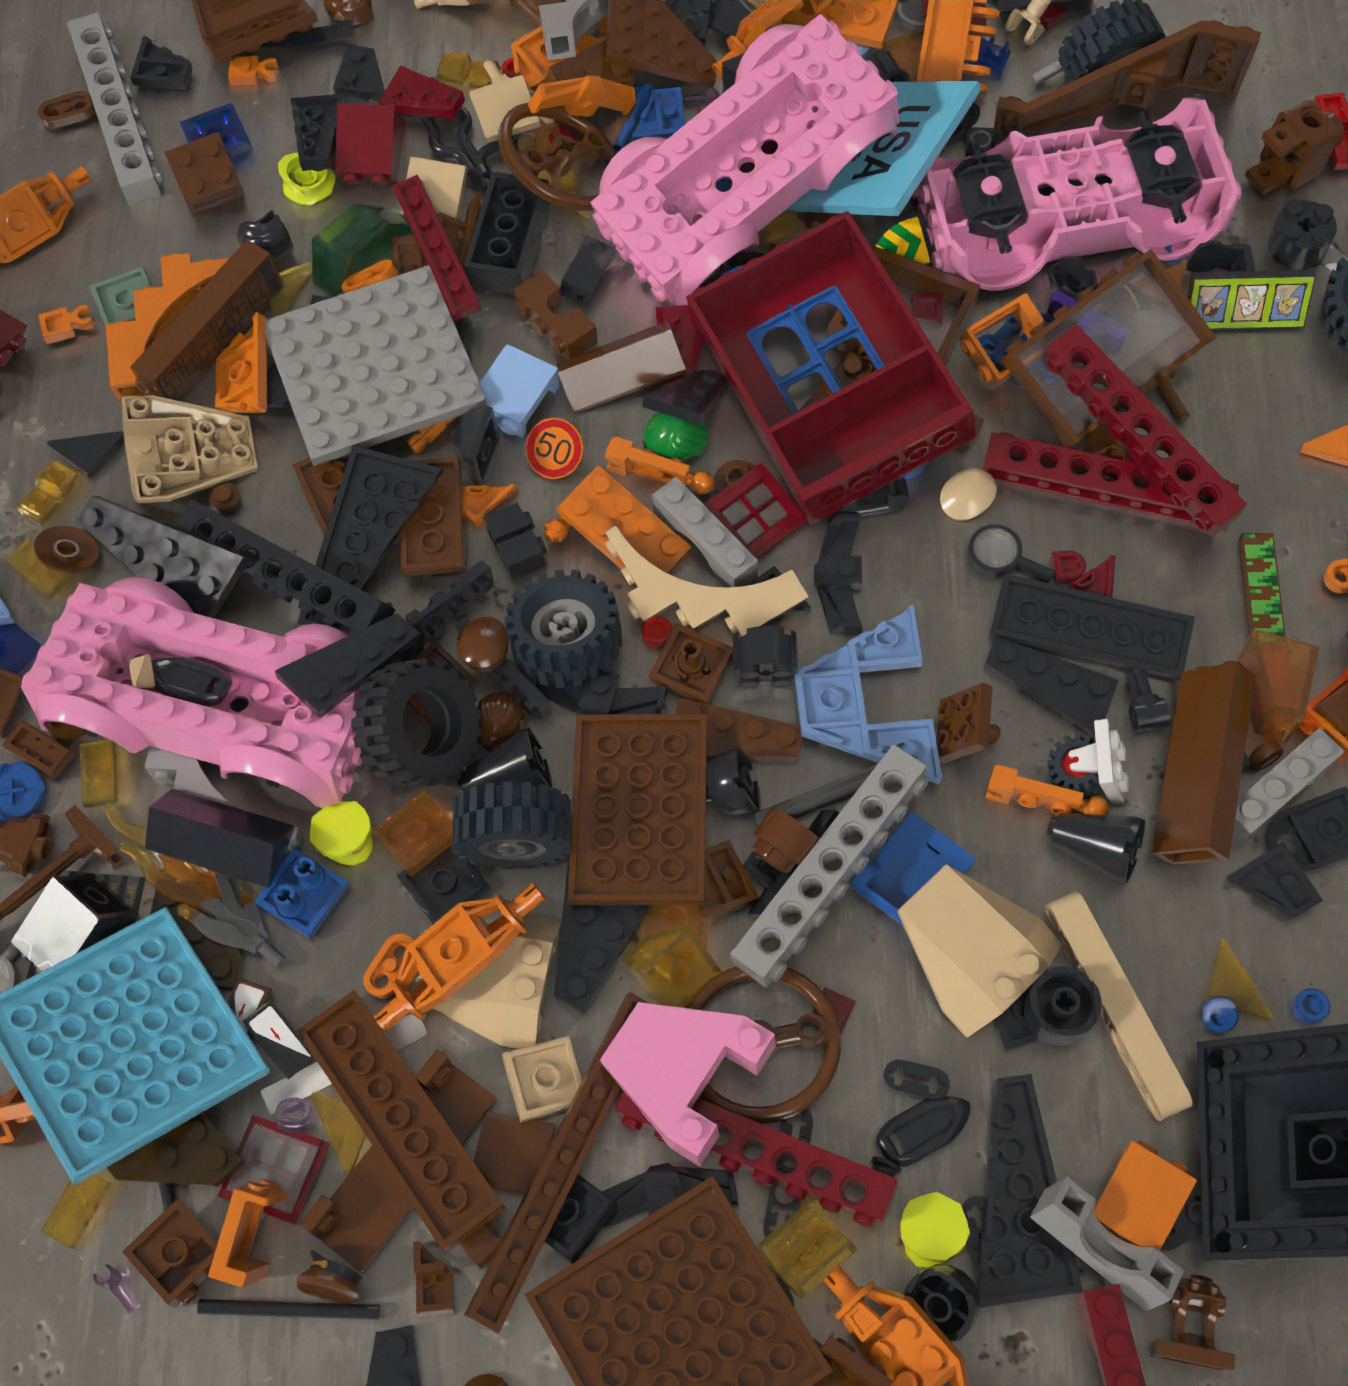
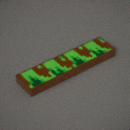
[1239,533,1287,652]

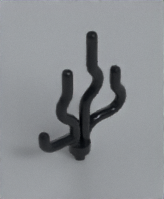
[419,76,514,192]

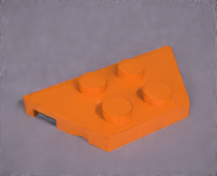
[511,26,606,92]
[215,312,267,413]

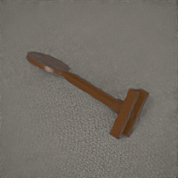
[0,805,124,921]

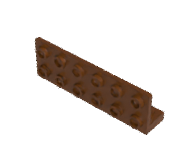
[299,1049,496,1272]

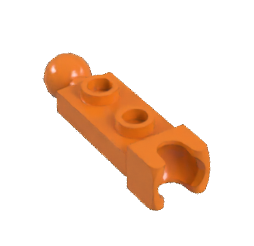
[604,436,714,495]
[986,765,1109,815]

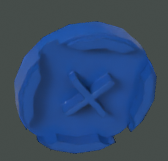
[0,761,47,823]

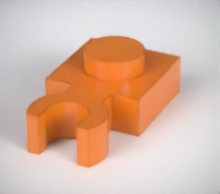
[228,56,279,85]
[38,305,95,344]

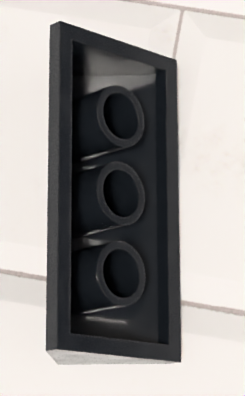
[145,789,295,888]

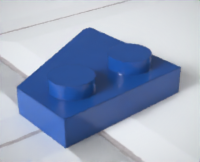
[632,87,686,141]

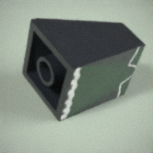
[11,874,139,971]

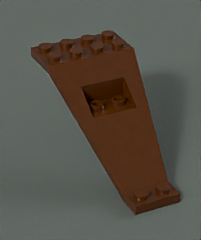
[192,0,319,63]
[994,20,1261,136]

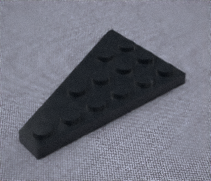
[554,854,653,1015]

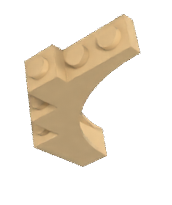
[604,526,809,636]

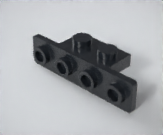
[742,809,839,919]

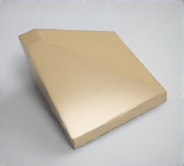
[128,655,155,690]

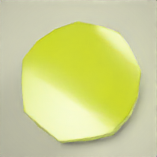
[278,153,336,206]
[310,801,373,866]
[900,1192,970,1268]

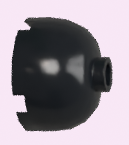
[706,748,761,815]
[904,1264,981,1342]

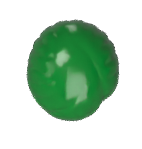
[643,412,709,462]

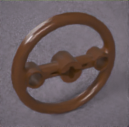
[498,102,617,211]
[687,967,841,1124]

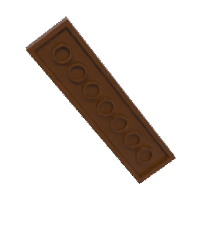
[297,990,506,1254]

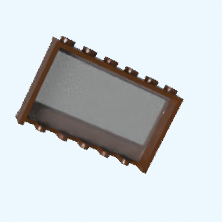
[1000,249,1217,447]

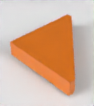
[1300,424,1348,467]
[462,483,518,529]

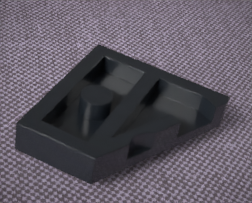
[130,36,193,90]
[333,45,385,101]

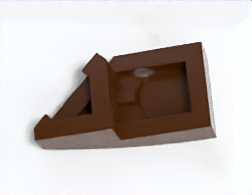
[413,1241,455,1318]

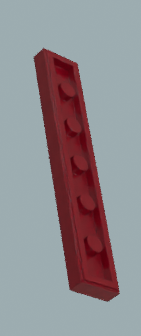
[392,175,482,321]

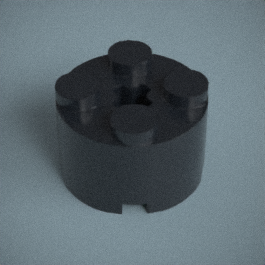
[1268,199,1337,270]
[732,626,799,687]
[1023,966,1102,1046]

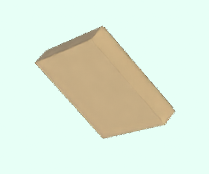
[469,75,541,143]
[400,156,468,219]
[502,1036,583,1123]

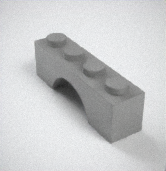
[652,477,758,588]
[1232,728,1344,847]
[1030,1176,1184,1312]

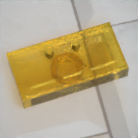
[5,538,72,600]
[80,740,118,808]
[40,1174,112,1249]

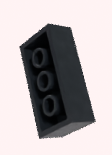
[464,171,551,294]

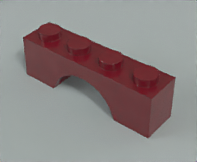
[1076,1284,1146,1386]

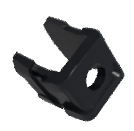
[1186,240,1255,273]

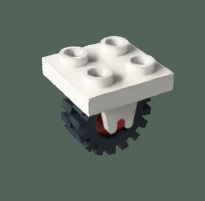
[1047,719,1130,805]

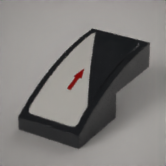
[243,999,315,1080]

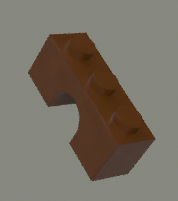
[514,269,598,359]

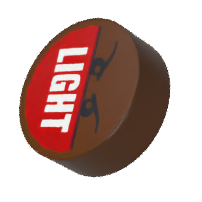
[1249,740,1284,771]

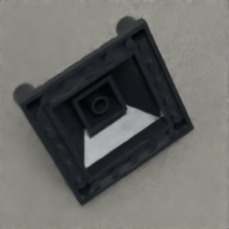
[1197,1024,1348,1266]

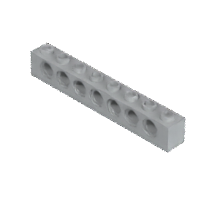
[67,12,163,205]
[730,744,928,988]

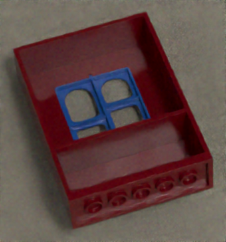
[686,211,975,525]

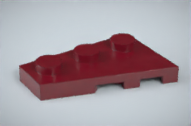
[378,65,465,119]
[656,305,704,387]

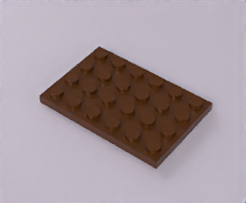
[568,714,707,905]

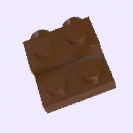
[122,1199,219,1308]

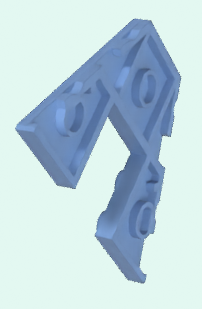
[794,605,942,784]

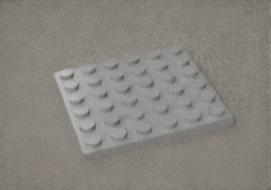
[265,265,487,466]

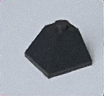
[450,406,500,485]

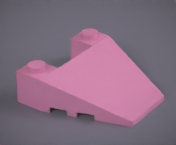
[600,1002,776,1166]

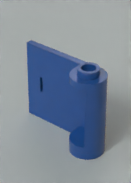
[850,811,977,927]

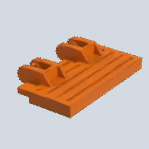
[916,0,1000,94]

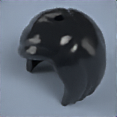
[237,210,293,262]

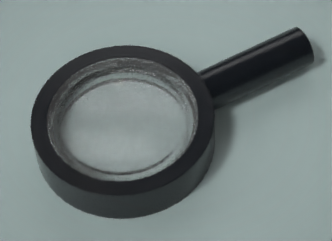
[967,524,1054,582]

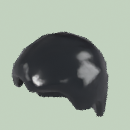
[1048,257,1098,301]

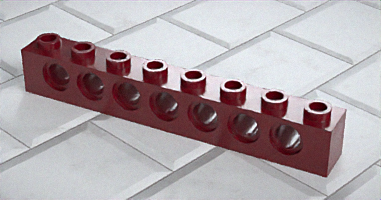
[1044,323,1247,538]
[983,432,1240,531]
[615,1091,898,1229]

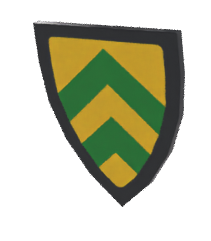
[871,209,933,267]

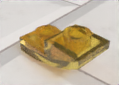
[436,53,501,89]
[15,460,79,526]

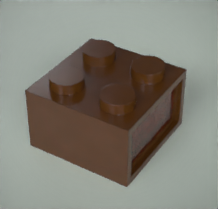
[164,132,244,215]

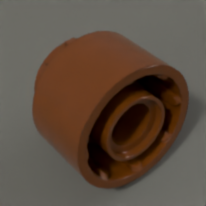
[752,806,819,874]

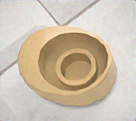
[940,468,997,521]

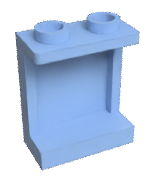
[474,344,561,438]

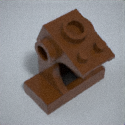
[1150,1274,1235,1372]

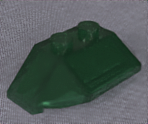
[312,203,412,297]

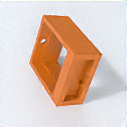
[959,293,1056,388]

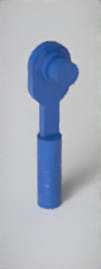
[613,83,653,152]

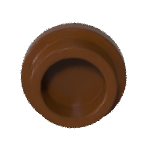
[208,482,240,512]

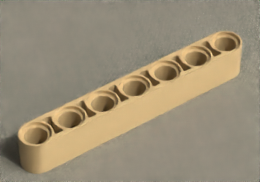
[1044,891,1193,1121]

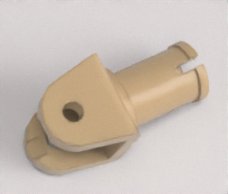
[1005,0,1052,46]

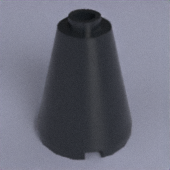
[457,728,553,792]
[1047,812,1146,883]

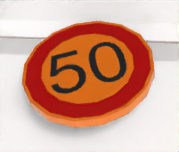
[525,418,584,479]

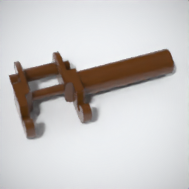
[1132,361,1190,422]

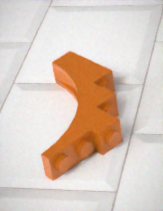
[106,253,229,401]

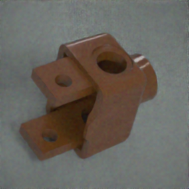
[1245,100,1344,195]

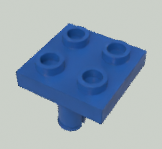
[254,847,350,940]

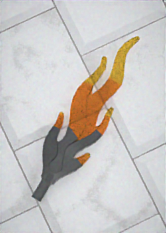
[105,802,286,968]

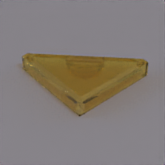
[269,261,315,317]
[1205,939,1273,1021]
[311,1092,366,1175]

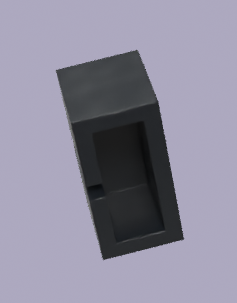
[484,502,547,581]

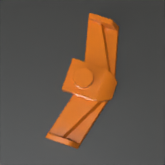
[528,75,636,117]

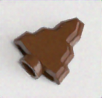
[0,813,54,878]

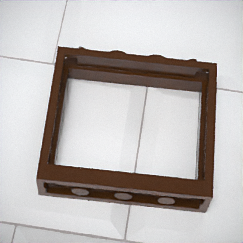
[827,245,981,366]

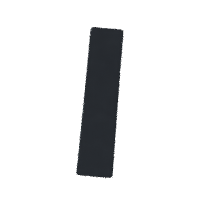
[261,19,353,48]

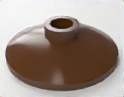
[34,526,99,573]

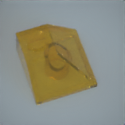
[621,924,722,1008]

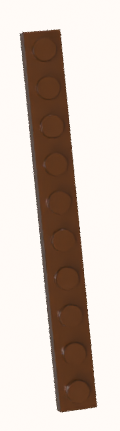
[463,992,650,1334]

